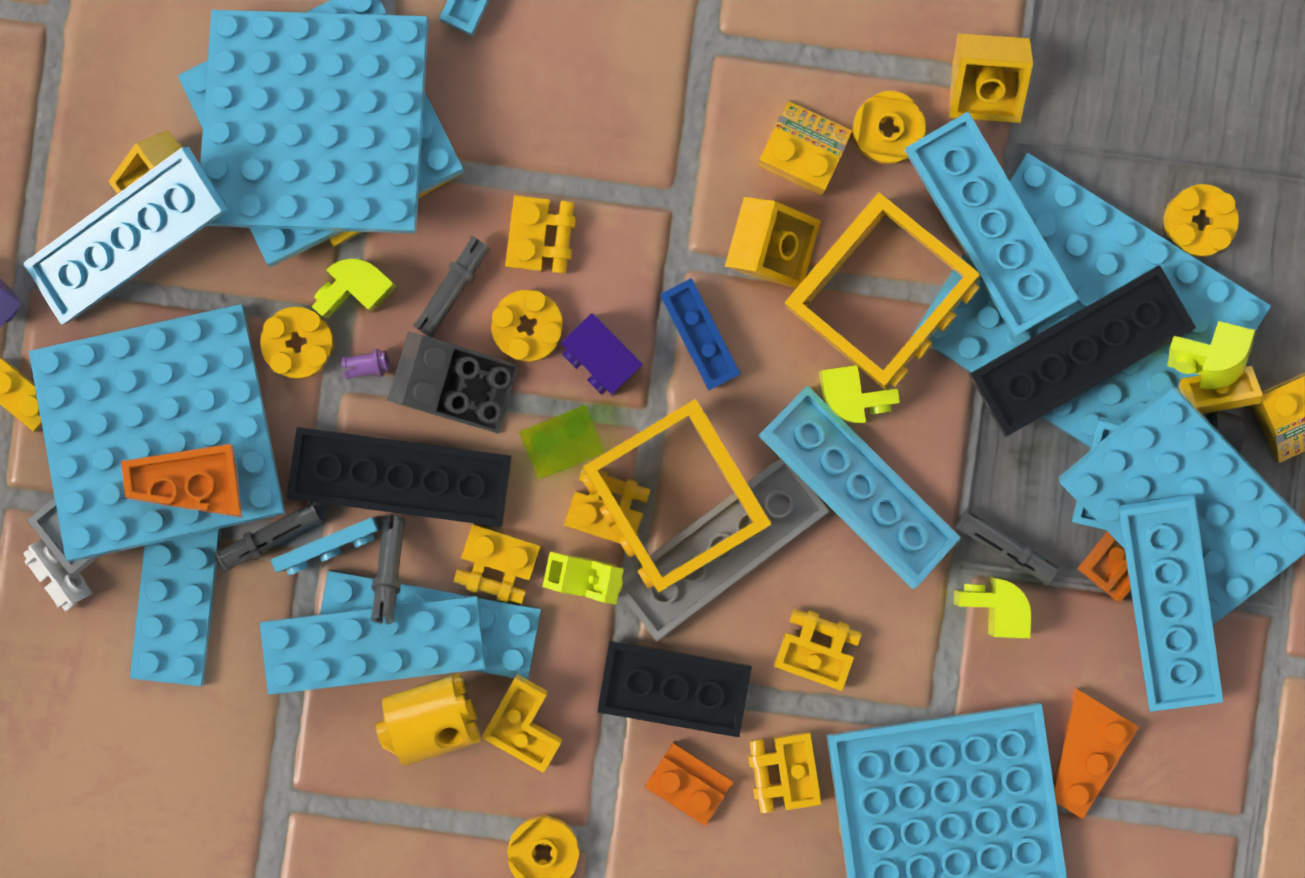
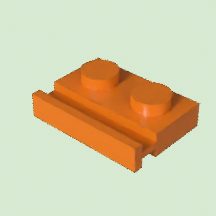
[1077,531,1131,603]
[645,742,734,826]

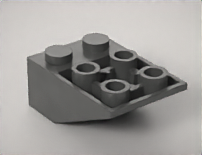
[387,332,519,434]

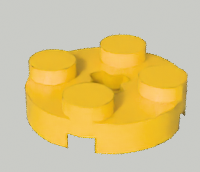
[852,91,926,165]
[1163,184,1239,257]
[491,290,563,362]
[260,307,334,379]
[507,814,580,878]

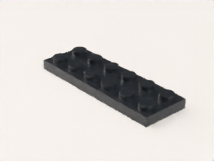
[969,265,1196,437]
[287,427,512,527]

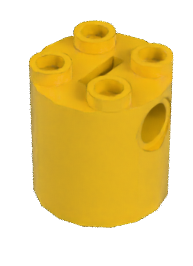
[375,673,481,767]

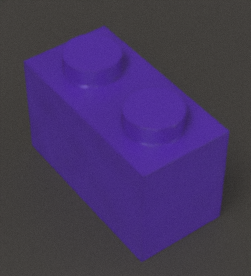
[561,313,643,396]

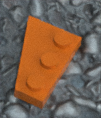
[121,444,243,518]
[1053,688,1139,819]

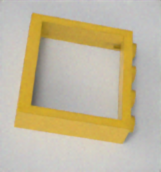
[784,192,981,390]
[581,399,771,593]

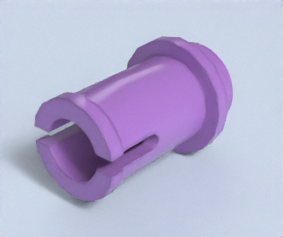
[342,349,390,380]

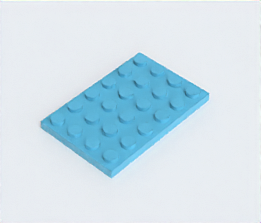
[1058,383,1305,625]

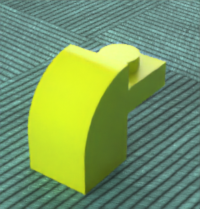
[312,259,397,319]
[1167,321,1255,389]
[819,365,900,424]
[543,552,624,605]
[953,577,1031,639]

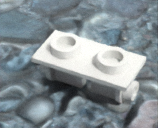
[23,540,93,612]

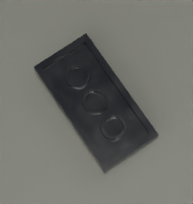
[597,640,752,738]

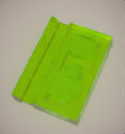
[519,404,605,480]

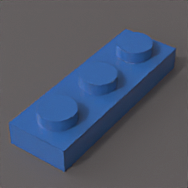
[659,278,741,391]

